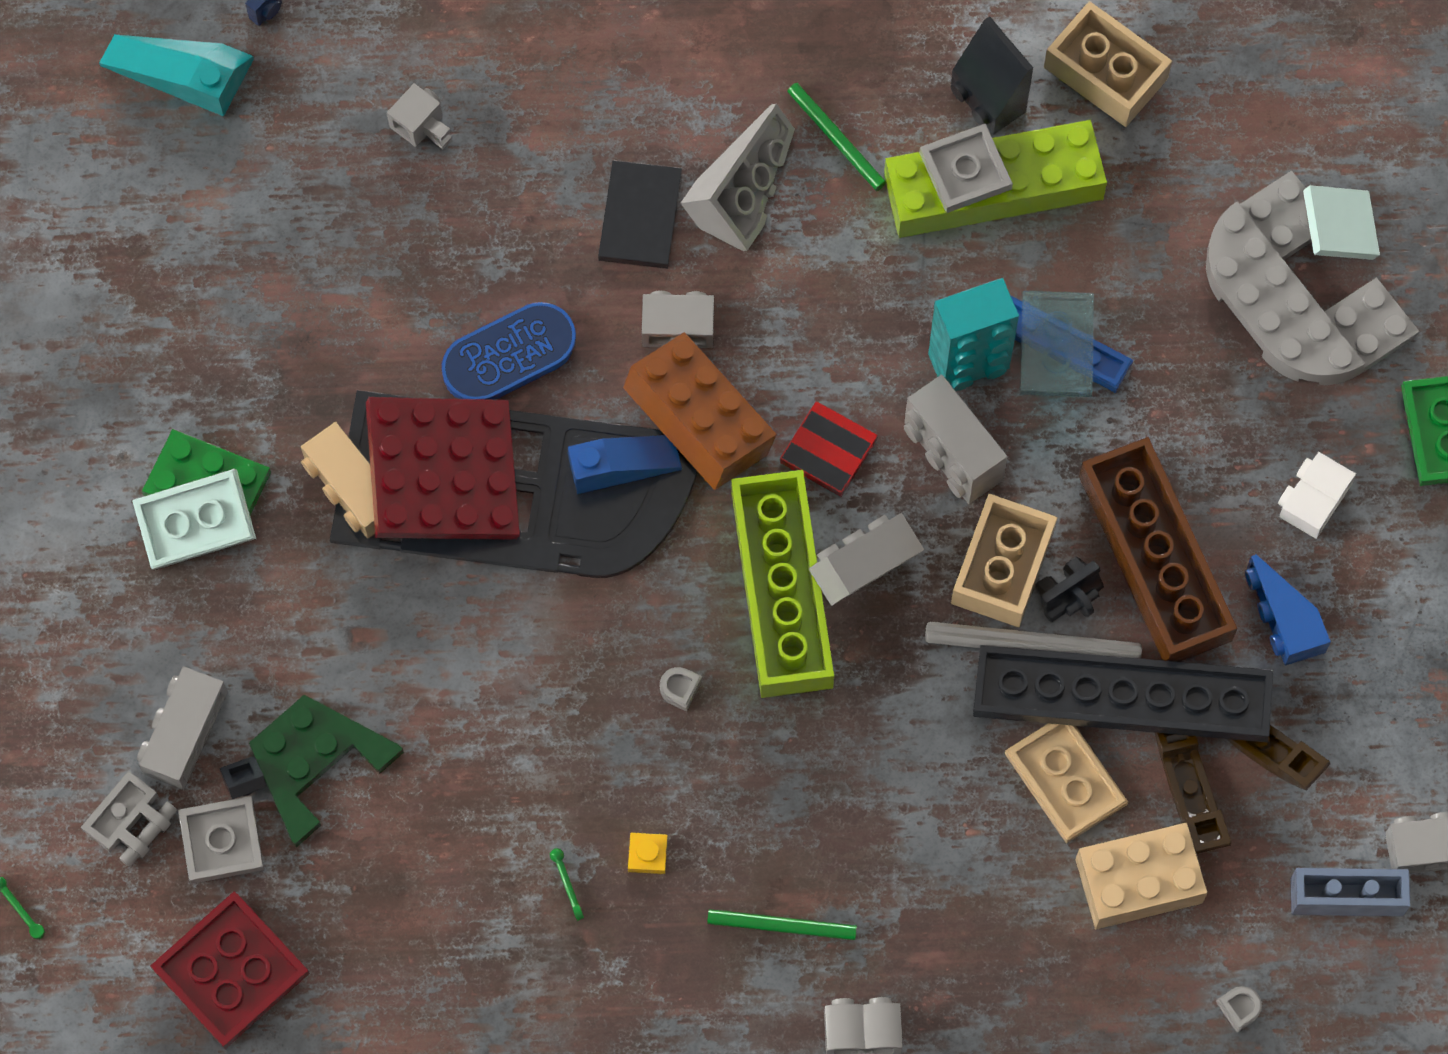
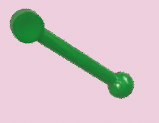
[550,848,584,921]
[0,876,45,940]

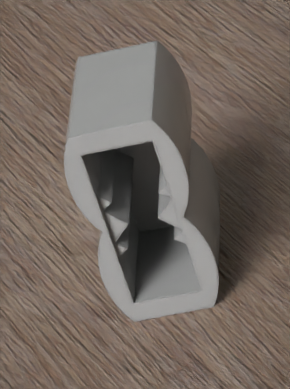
[824,997,903,1054]

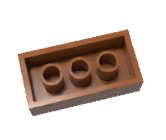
[623,332,777,490]

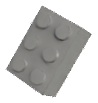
[904,374,1008,504]

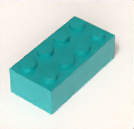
[928,278,1019,391]

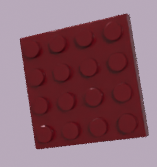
[366,397,520,539]

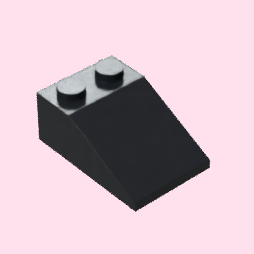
[950,16,1033,135]

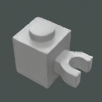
[387,83,452,149]

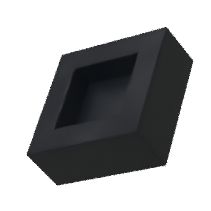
[219,756,267,799]

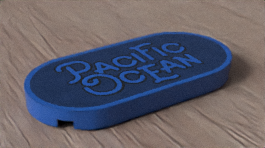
[442,302,576,400]

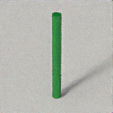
[787,83,886,191]
[707,909,857,940]

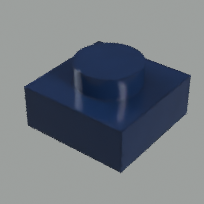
[245,0,282,26]

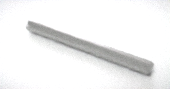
[925,622,1142,659]

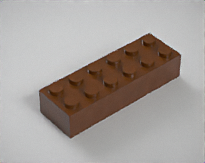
[1079,437,1237,662]

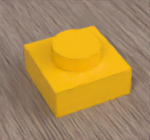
[628,833,668,874]

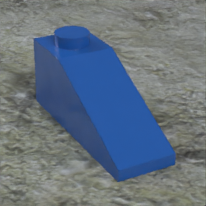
[568,435,682,494]

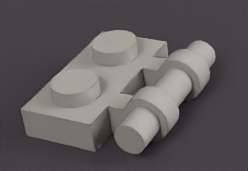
[81,771,178,867]

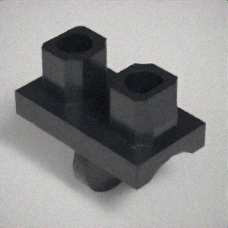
[1036,557,1104,623]

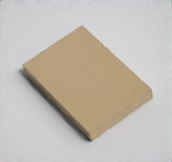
[1005,723,1128,844]

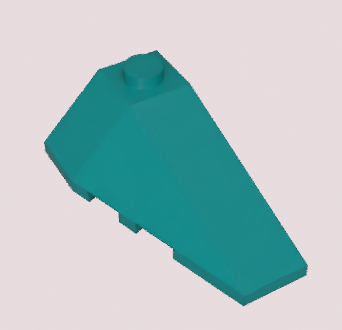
[99,34,254,117]

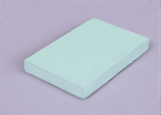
[132,469,256,570]

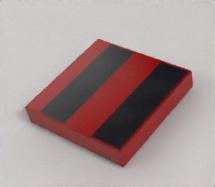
[780,401,878,497]

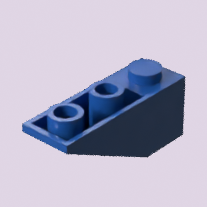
[1245,554,1331,666]

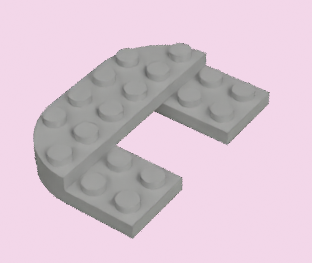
[1206,170,1420,385]

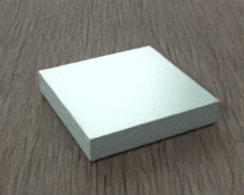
[1303,185,1380,260]

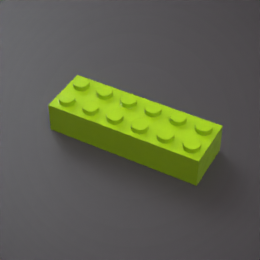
[884,120,1107,238]
[731,470,834,698]

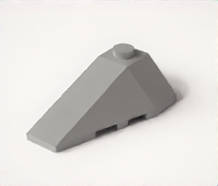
[681,103,795,251]

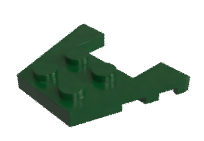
[249,695,404,848]

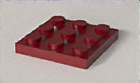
[150,891,310,1049]

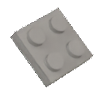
[919,124,1013,213]
[178,796,264,884]

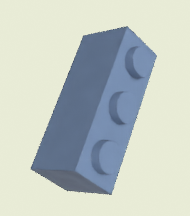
[1290,868,1410,916]

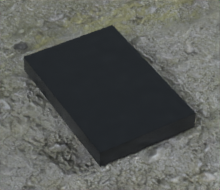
[598,160,682,269]

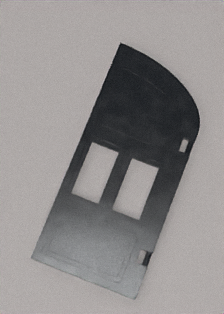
[330,390,698,578]

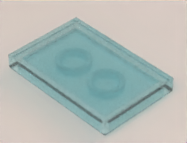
[1020,291,1094,397]

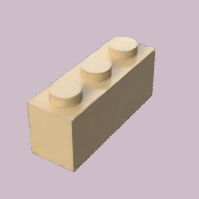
[301,421,375,538]

